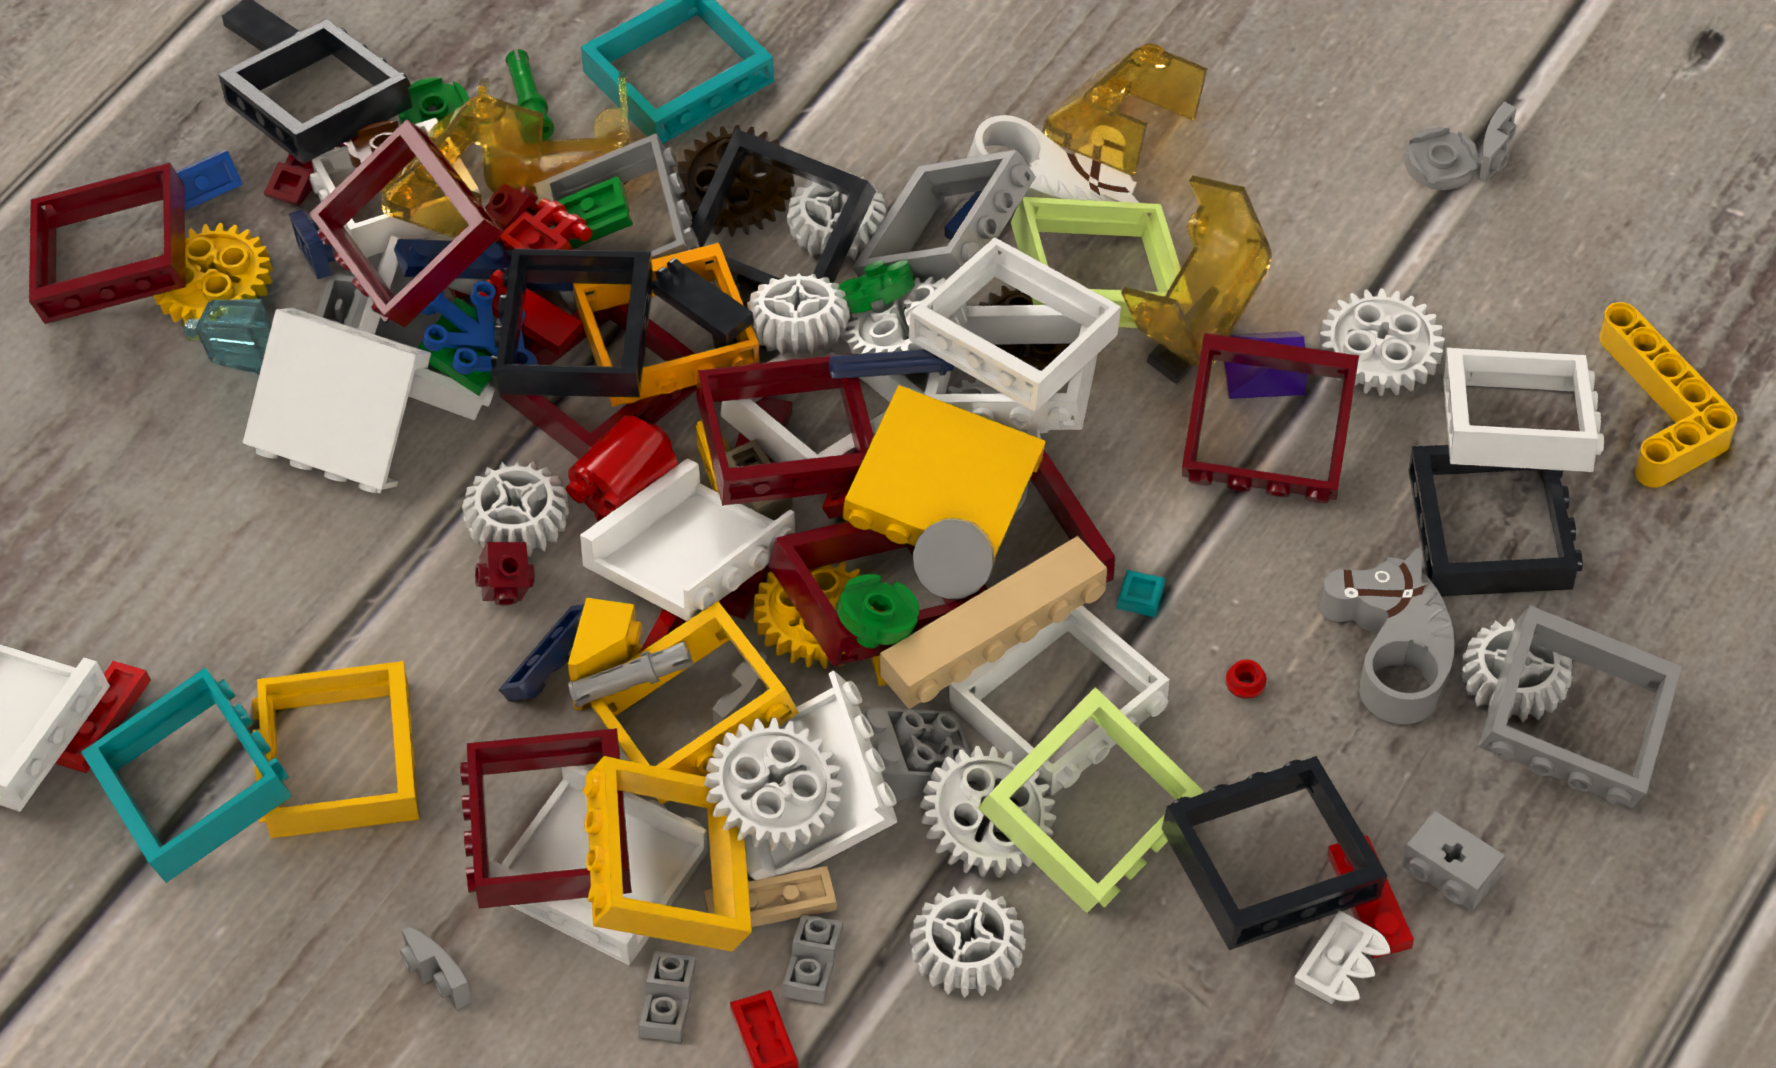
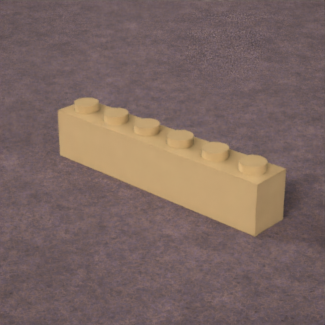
[880,536,1107,709]

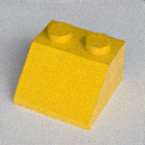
[568,598,643,711]

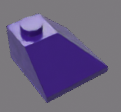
[1223,331,1308,399]

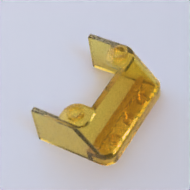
[1042,43,1208,177]
[478,71,631,193]
[381,95,543,238]
[1121,175,1272,366]

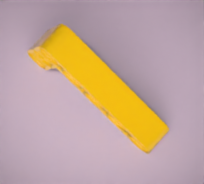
[1599,302,1737,488]

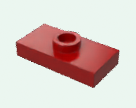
[730,990,799,1068]

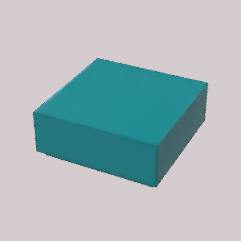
[1117,570,1166,618]

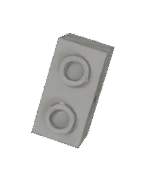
[1402,811,1506,911]

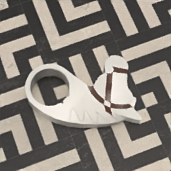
[967,115,1139,203]

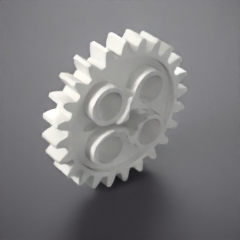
[845,277,969,354]
[1319,289,1445,396]
[704,718,842,851]
[920,746,1056,878]

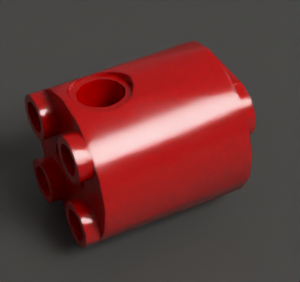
[566,415,679,522]

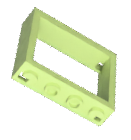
[1011,197,1192,329]
[978,687,1204,913]

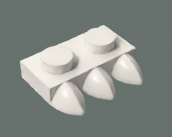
[1295,910,1390,1004]

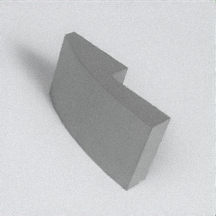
[1479,102,1517,182]
[712,652,768,726]
[782,915,843,1004]
[399,926,472,1010]
[639,951,696,1042]

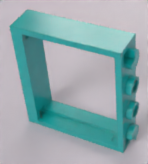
[581,0,774,144]
[81,667,292,883]

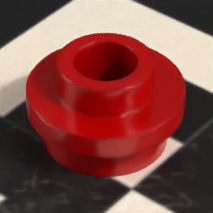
[1226,659,1267,699]

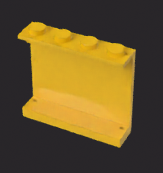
[843,385,1046,575]

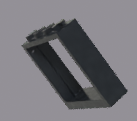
[218,19,412,164]
[690,129,876,292]
[490,249,654,398]
[1408,445,1583,596]
[1162,756,1387,950]

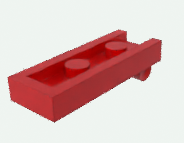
[479,270,582,355]

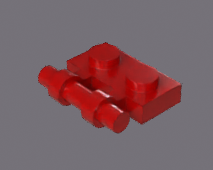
[499,198,592,250]

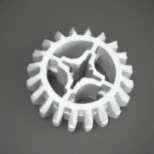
[787,172,887,261]
[747,273,850,356]
[462,459,569,557]
[1461,618,1573,723]
[910,885,1026,998]

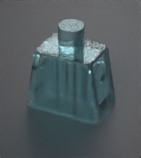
[184,299,272,375]

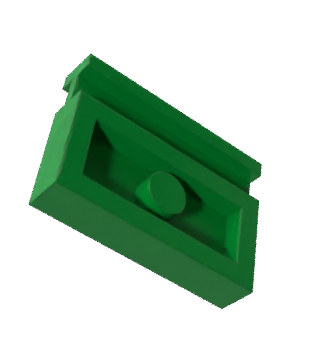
[555,176,633,249]

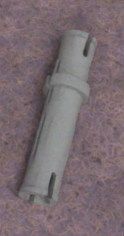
[568,641,693,707]

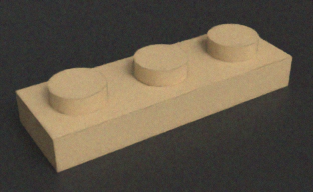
[704,866,837,927]

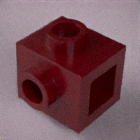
[485,182,539,231]
[475,542,535,606]

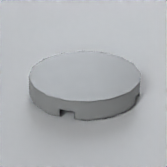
[1405,127,1479,190]
[913,518,994,599]

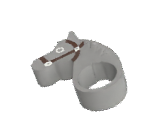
[1319,549,1455,724]

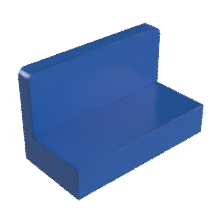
[176,151,243,210]

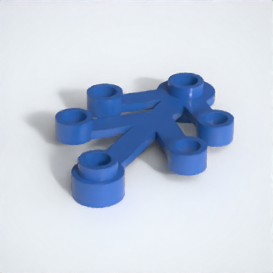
[420,281,538,374]

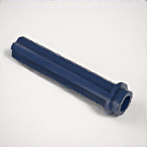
[829,349,954,379]

